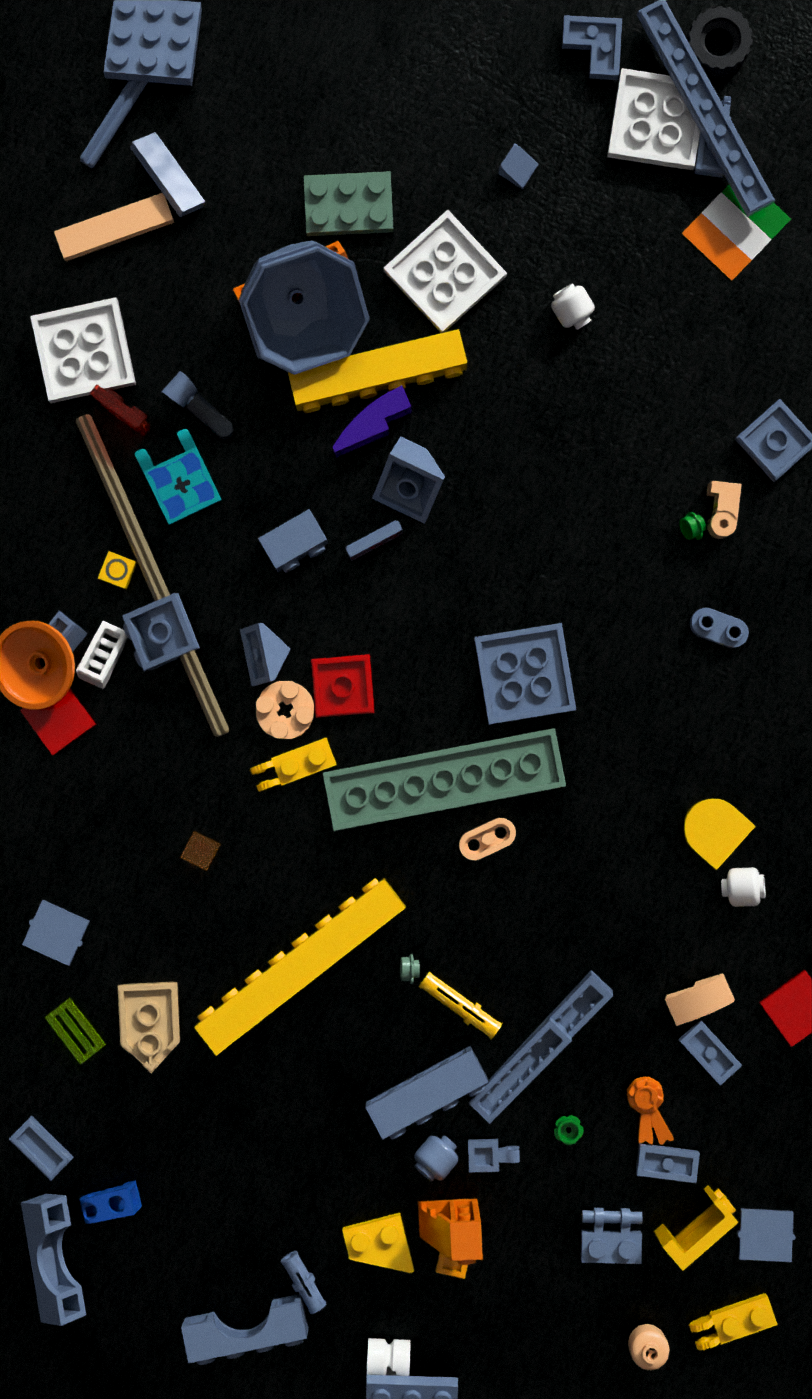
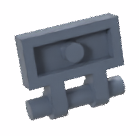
[581,1208,643,1264]

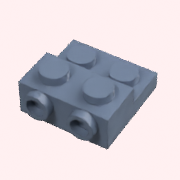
[123,593,200,671]

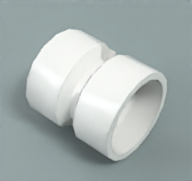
[367,1338,410,1376]

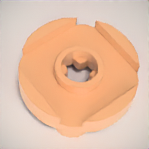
[256,681,315,739]

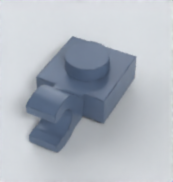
[468,1139,520,1172]

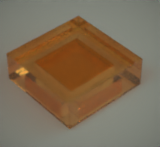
[180,831,221,871]

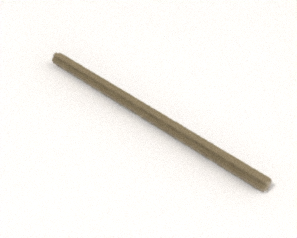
[76,414,229,737]

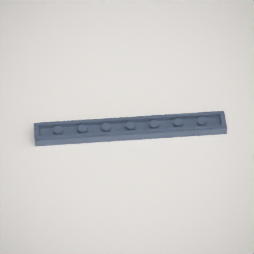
[637,0,775,217]

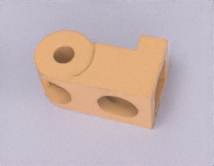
[707,481,742,539]

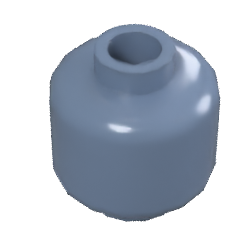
[414,1135,458,1182]

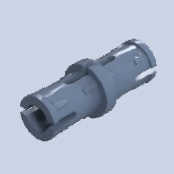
[281,1251,326,1314]

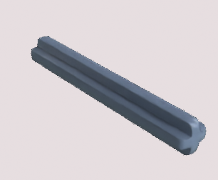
[80,80,148,168]

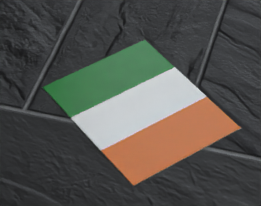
[682,185,791,281]

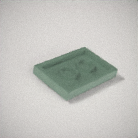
[304,171,393,236]

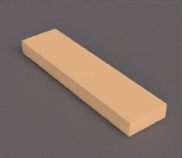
[54,193,174,261]

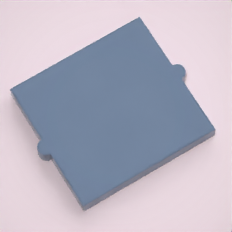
[22,900,90,966]
[737,1208,796,1262]

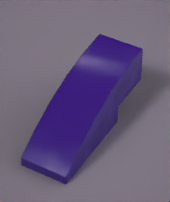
[333,385,411,458]

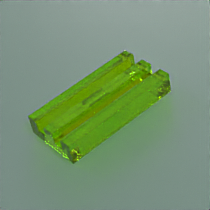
[45,998,106,1064]

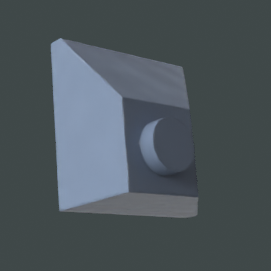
[372,437,445,524]

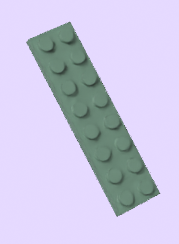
[323,728,566,831]

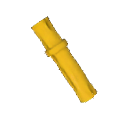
[419,971,502,1039]

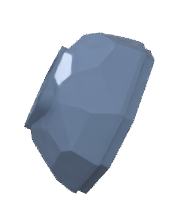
[239,240,370,375]

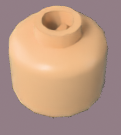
[628,1324,670,1370]

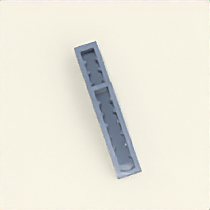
[468,970,613,1124]

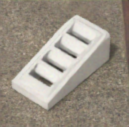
[76,621,128,689]

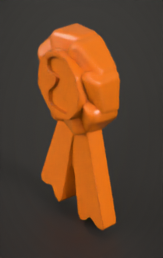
[627,1076,674,1145]

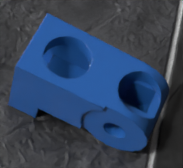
[79,1180,142,1224]

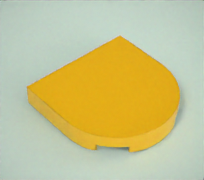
[684,799,756,870]

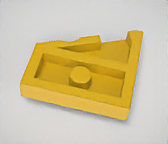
[342,1213,414,1273]

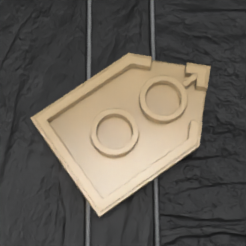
[118,982,180,1073]

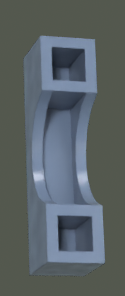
[21,1194,86,1326]
[181,1294,308,1365]

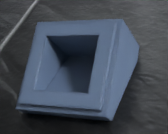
[498,144,538,189]
[49,611,87,652]

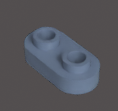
[690,608,749,648]

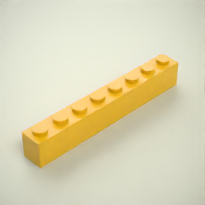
[194,878,406,1056]

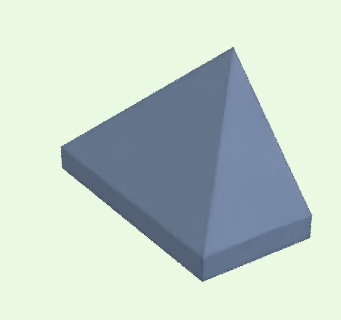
[240,623,290,686]

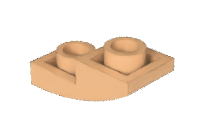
[665,973,735,1026]

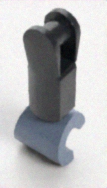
[161,371,234,440]

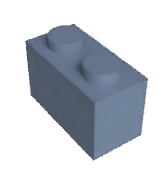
[258,509,328,573]

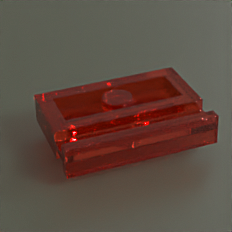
[90,384,151,436]

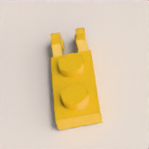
[250,738,337,792]
[689,1293,777,1350]

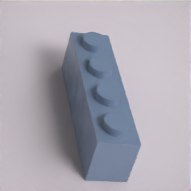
[366,1046,488,1139]

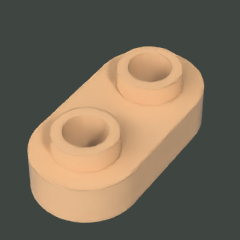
[459,818,516,860]

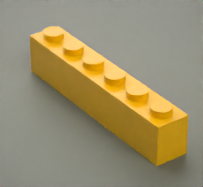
[288,329,467,413]

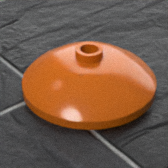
[0,621,75,710]

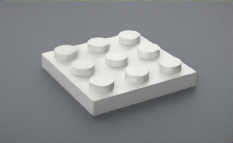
[607,68,700,170]
[383,210,507,333]
[31,298,136,403]

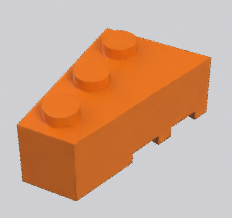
[418,1199,483,1265]

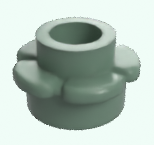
[400,954,420,984]

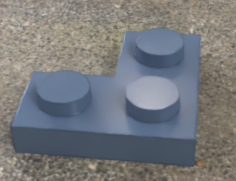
[562,15,622,80]

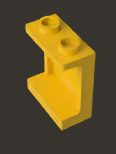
[654,1185,738,1271]

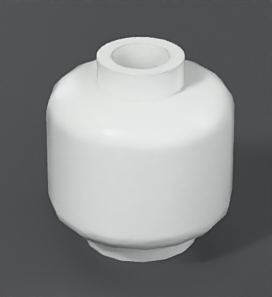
[551,283,595,330]
[721,867,766,907]

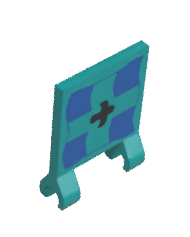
[135,429,222,525]

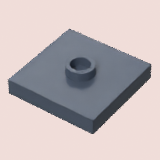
[735,399,812,482]

